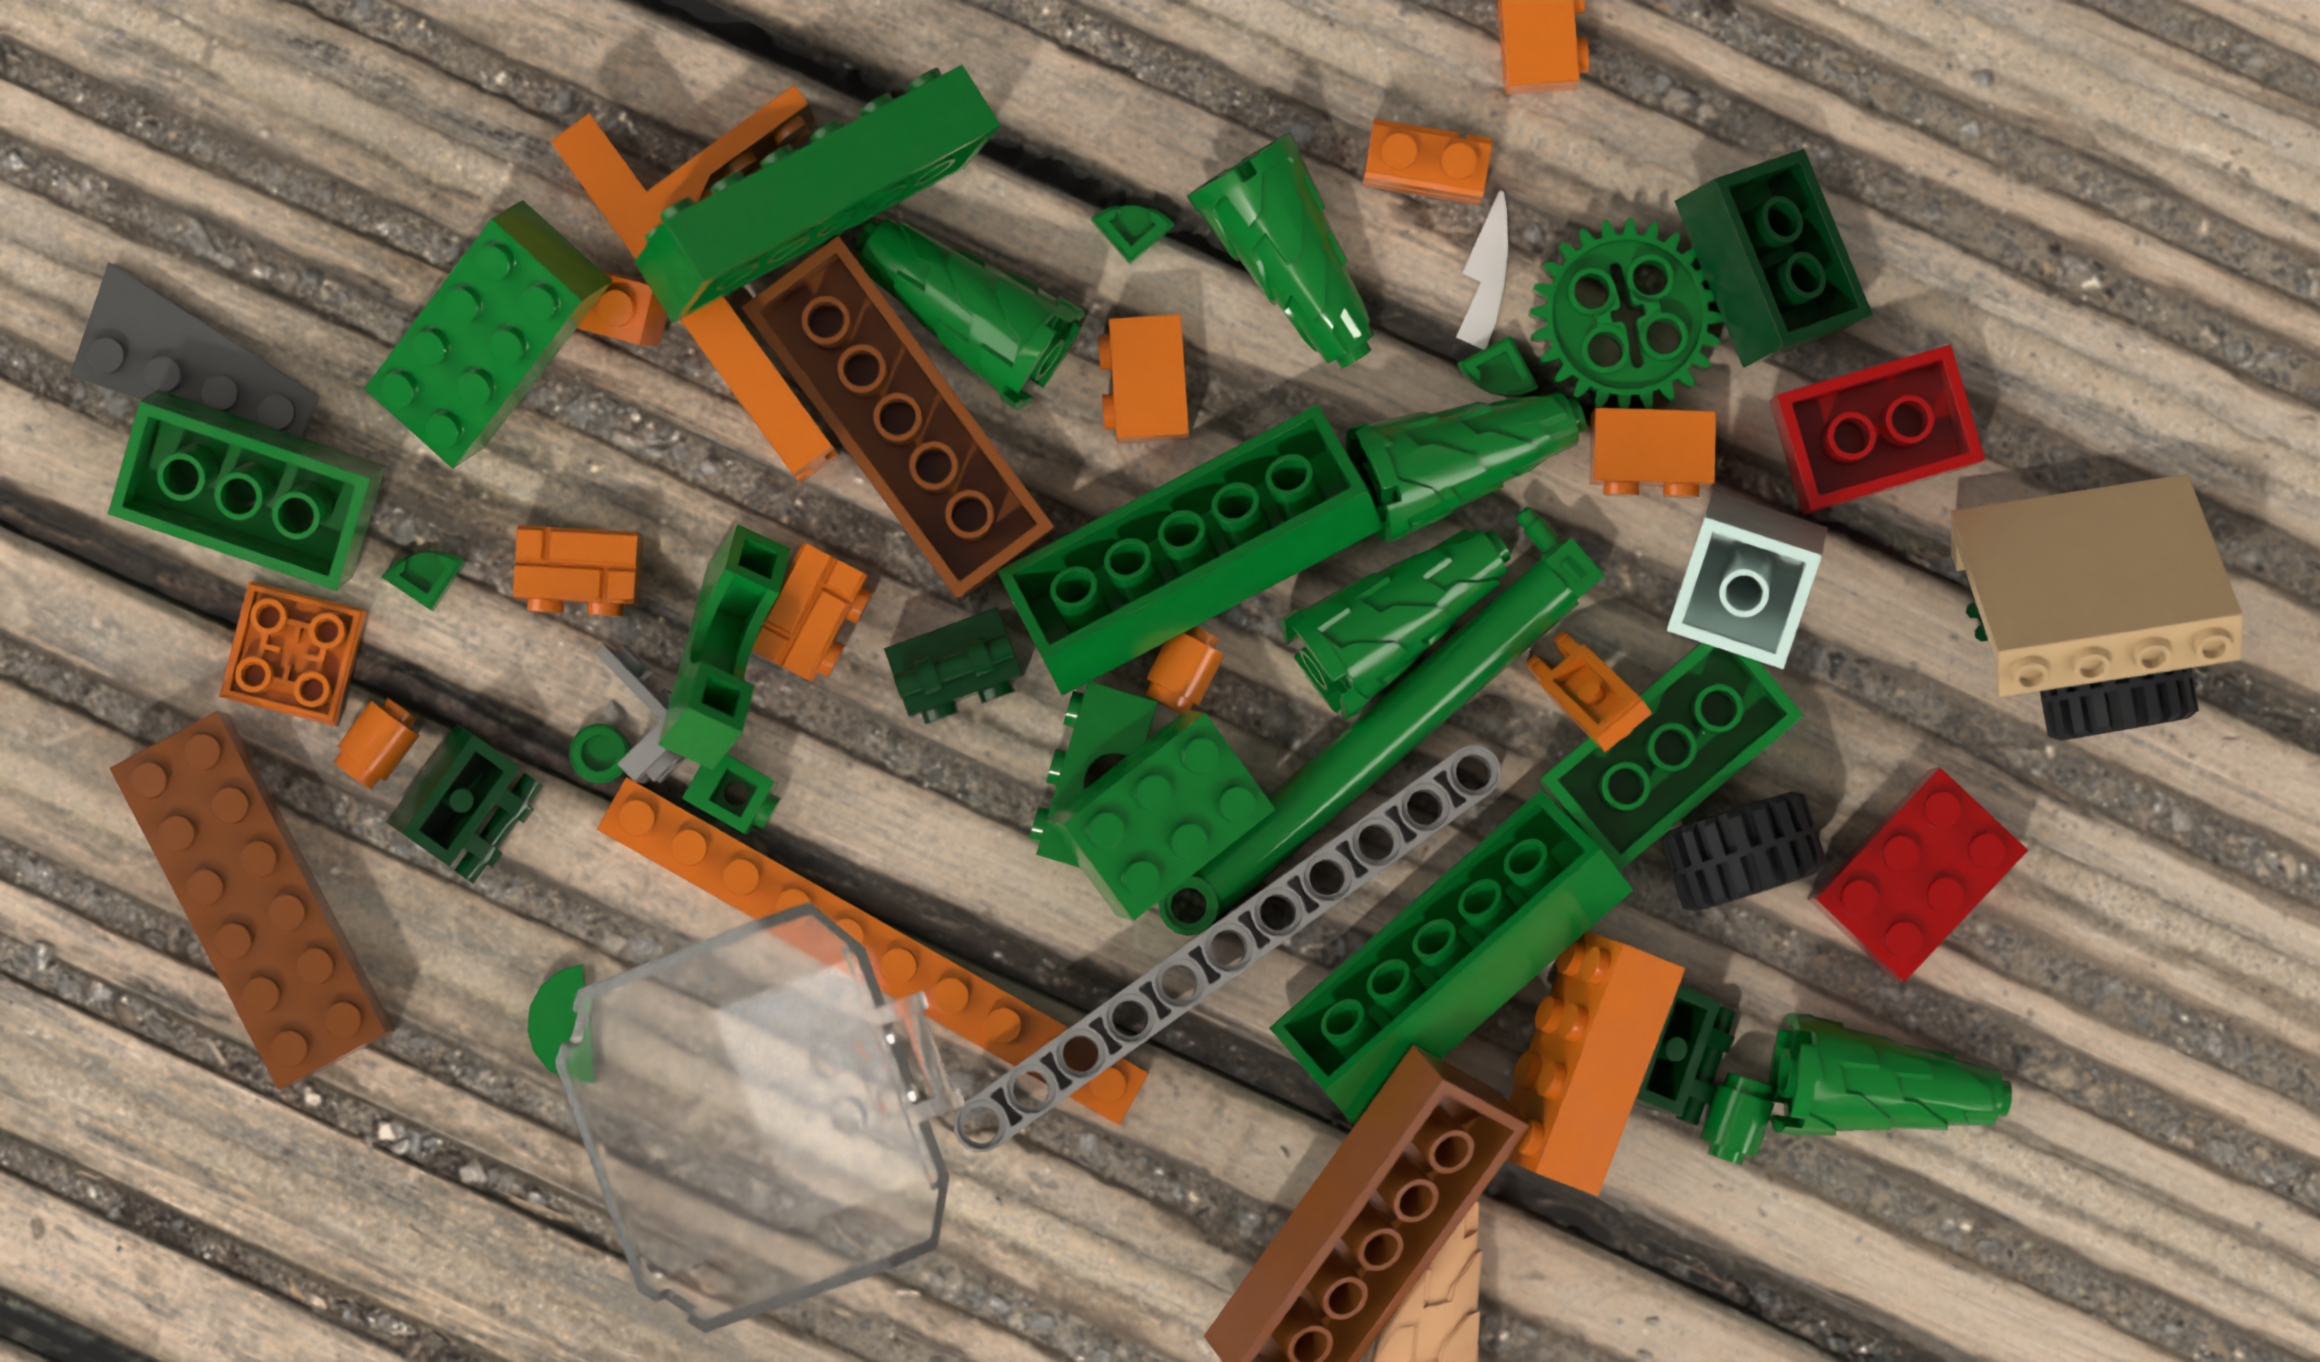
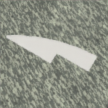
[1456,190,1508,350]

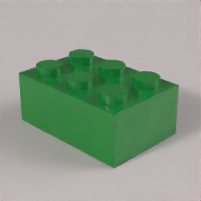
[1046,710,1276,921]

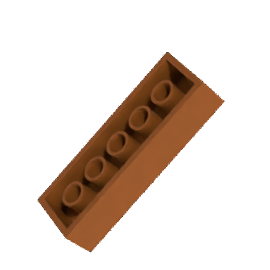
[741,236,1055,602]
[109,711,395,1090]
[1204,1045,1530,1362]

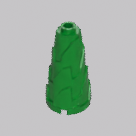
[1187,133,1374,369]
[854,217,1085,410]
[1345,392,1586,543]
[1279,528,1511,720]
[1769,1013,2012,1136]

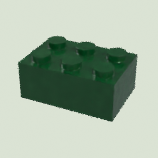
[1674,149,1873,368]

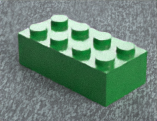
[364,200,613,469]
[108,390,386,591]
[1536,642,1805,871]

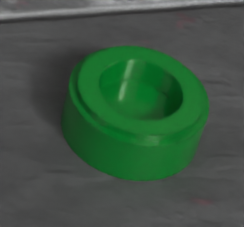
[569,723,631,784]

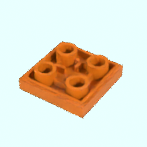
[219,581,368,727]

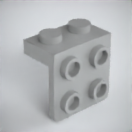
[594,643,686,784]

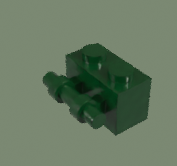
[884,607,1023,725]
[386,724,544,884]
[1634,985,1737,1126]

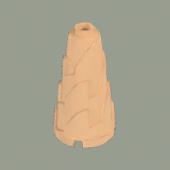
[1367,1202,1483,1362]

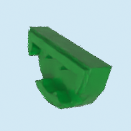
[527,964,594,1084]

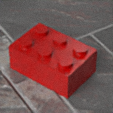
[1769,344,1985,515]
[1807,767,2028,983]

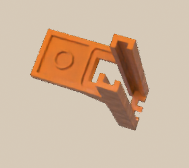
[550,84,839,484]

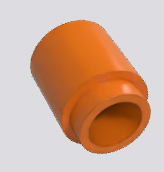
[1144,626,1225,714]
[333,697,420,790]

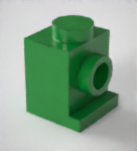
[682,753,781,835]

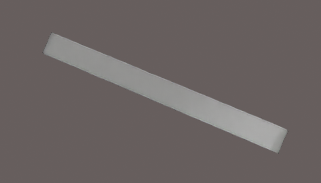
[954,745,1501,1152]

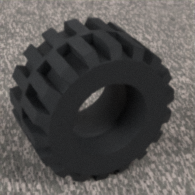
[2040,668,2199,741]
[1660,792,1827,911]

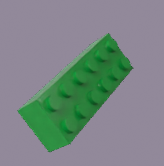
[634,64,1001,323]
[997,404,1383,696]
[1269,790,1633,1126]

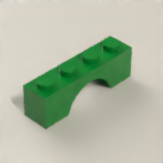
[658,524,791,770]

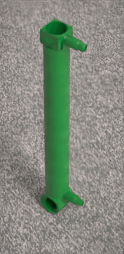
[1159,507,1605,936]

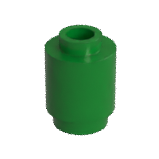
[1699,1072,1775,1165]

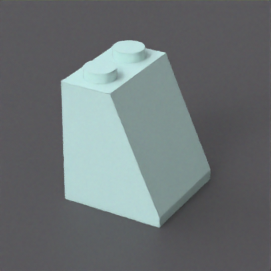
[1667,490,1827,669]

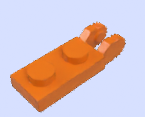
[1524,631,1652,752]

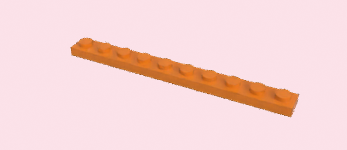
[596,777,1149,1126]

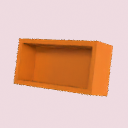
[1506,931,1686,1196]

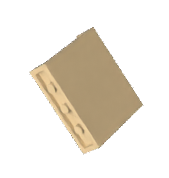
[1951,474,2242,697]

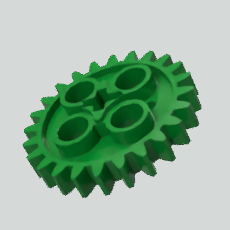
[1528,218,1724,409]

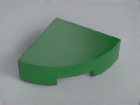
[1091,205,1175,265]
[1457,335,1538,397]
[381,551,466,612]

